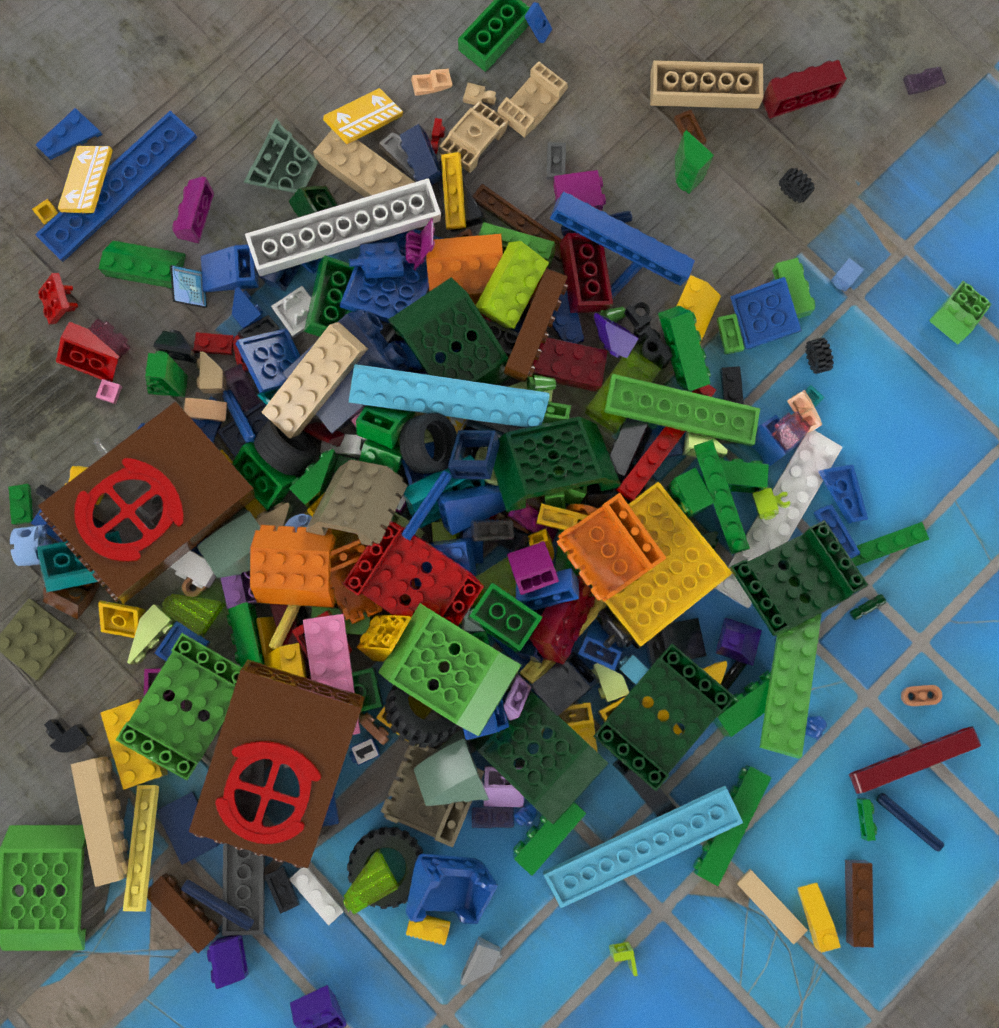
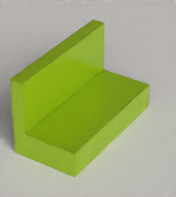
[609,942,638,976]

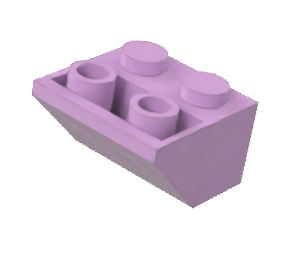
[484,766,524,807]

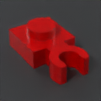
[431,118,445,155]

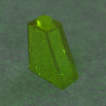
[161,594,226,637]
[343,849,399,915]

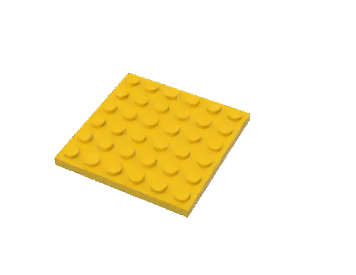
[566,482,733,647]

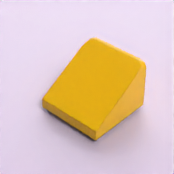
[32,198,58,225]

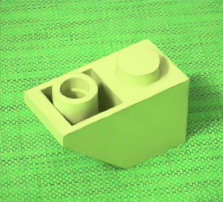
[591,663,629,702]

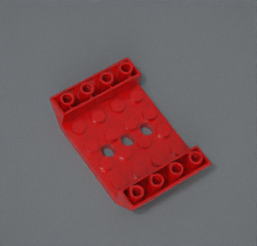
[342,521,485,626]

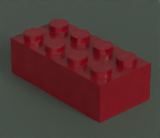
[762,60,847,119]
[559,233,613,313]
[528,337,608,392]
[530,576,596,664]

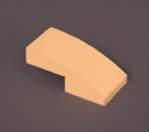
[411,69,452,96]
[787,390,822,434]
[184,398,227,422]

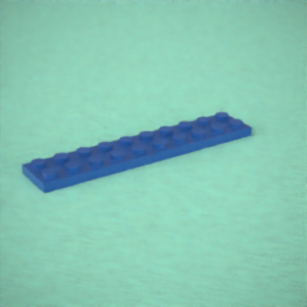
[35,110,197,262]

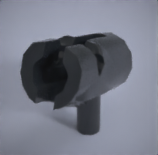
[596,607,634,649]

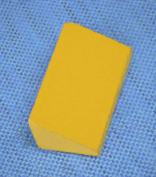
[256,617,277,656]

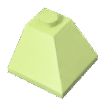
[682,432,728,458]

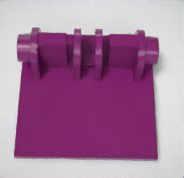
[406,218,435,270]

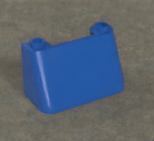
[406,854,498,924]

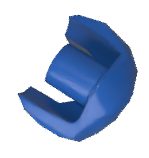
[805,716,827,741]
[514,803,537,827]

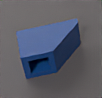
[232,287,264,329]

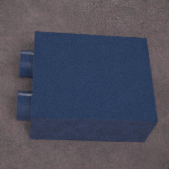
[283,310,410,433]

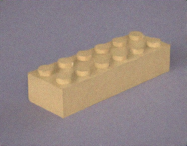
[650,61,763,109]
[313,130,415,197]
[262,322,368,439]
[71,756,129,887]

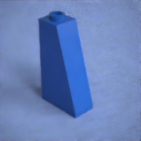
[437,484,506,535]

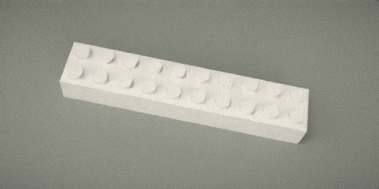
[245,178,441,276]

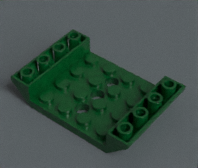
[388,277,510,385]
[487,416,621,512]
[730,520,868,636]
[593,644,735,791]
[470,690,609,825]

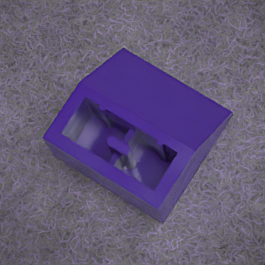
[207,935,249,989]
[290,985,347,1028]

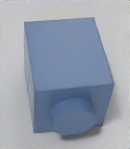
[831,258,864,292]

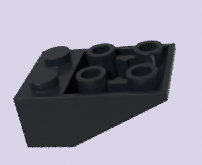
[645,618,707,667]
[531,651,600,716]

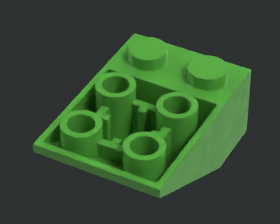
[929,281,992,345]

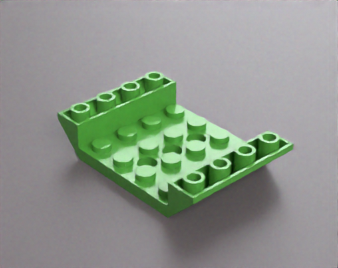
[378,603,521,736]
[116,633,242,781]
[0,825,87,951]

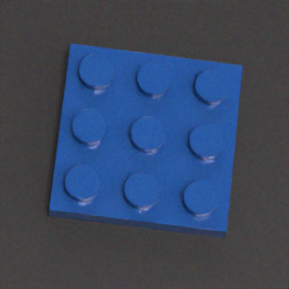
[730,277,802,350]
[235,328,300,393]

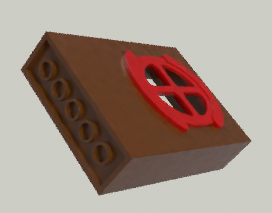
[38,401,255,604]
[189,660,365,868]

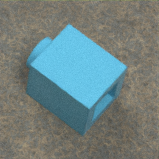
[618,655,649,686]

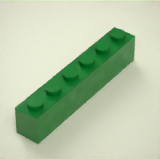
[694,439,750,555]
[693,765,772,886]

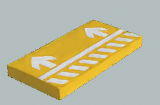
[323,88,403,144]
[58,146,113,213]

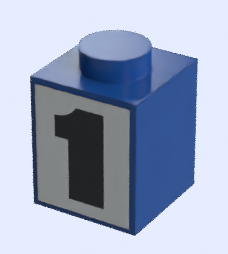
[349,737,382,766]

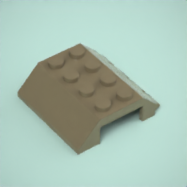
[306,460,407,546]
[381,744,484,848]

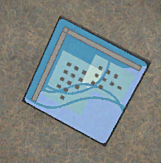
[170,265,207,308]

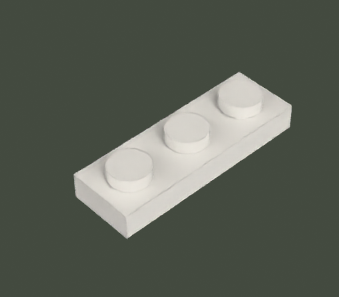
[289,868,344,925]

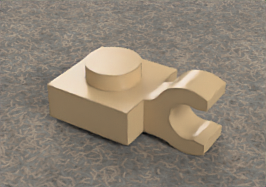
[463,83,496,105]

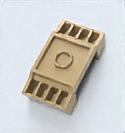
[497,61,568,138]
[439,101,509,173]

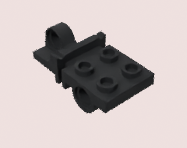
[624,302,673,370]

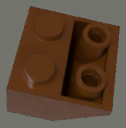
[43,582,100,619]

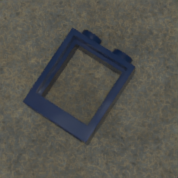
[448,430,500,480]

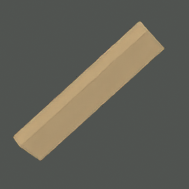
[736,869,808,944]

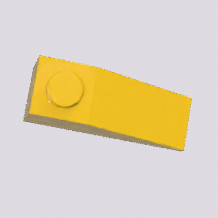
[798,882,841,953]

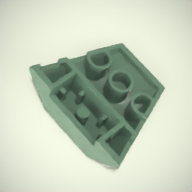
[244,118,318,193]
[197,508,260,578]
[414,728,489,806]

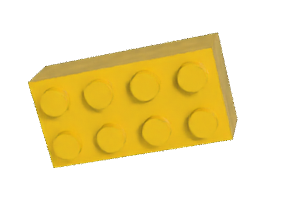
[100,699,168,790]

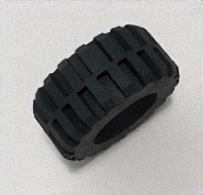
[385,670,458,748]
[347,826,424,909]

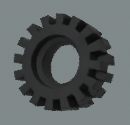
[779,168,815,203]
[805,337,834,374]

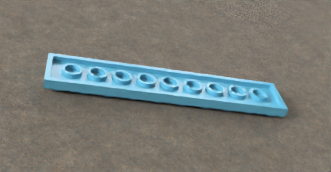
[348,364,550,428]
[543,786,743,908]

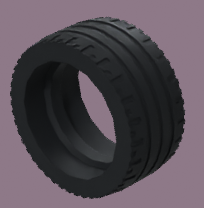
[399,413,457,474]
[254,420,317,476]

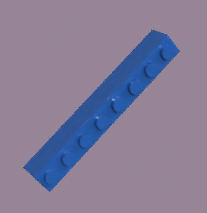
[550,191,695,286]

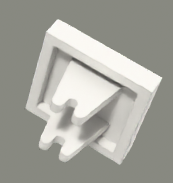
[271,286,311,338]

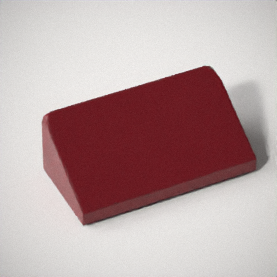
[303,422,345,447]

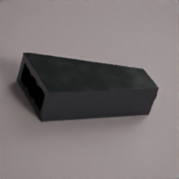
[437,161,486,232]
[612,759,676,817]

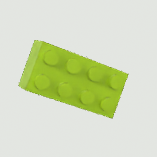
[476,241,549,329]

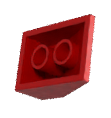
[56,322,119,382]

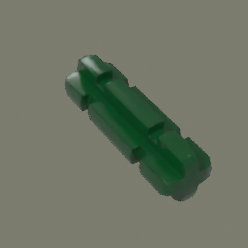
[850,594,886,620]

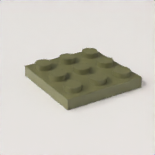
[0,598,77,681]

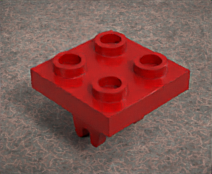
[38,273,78,324]

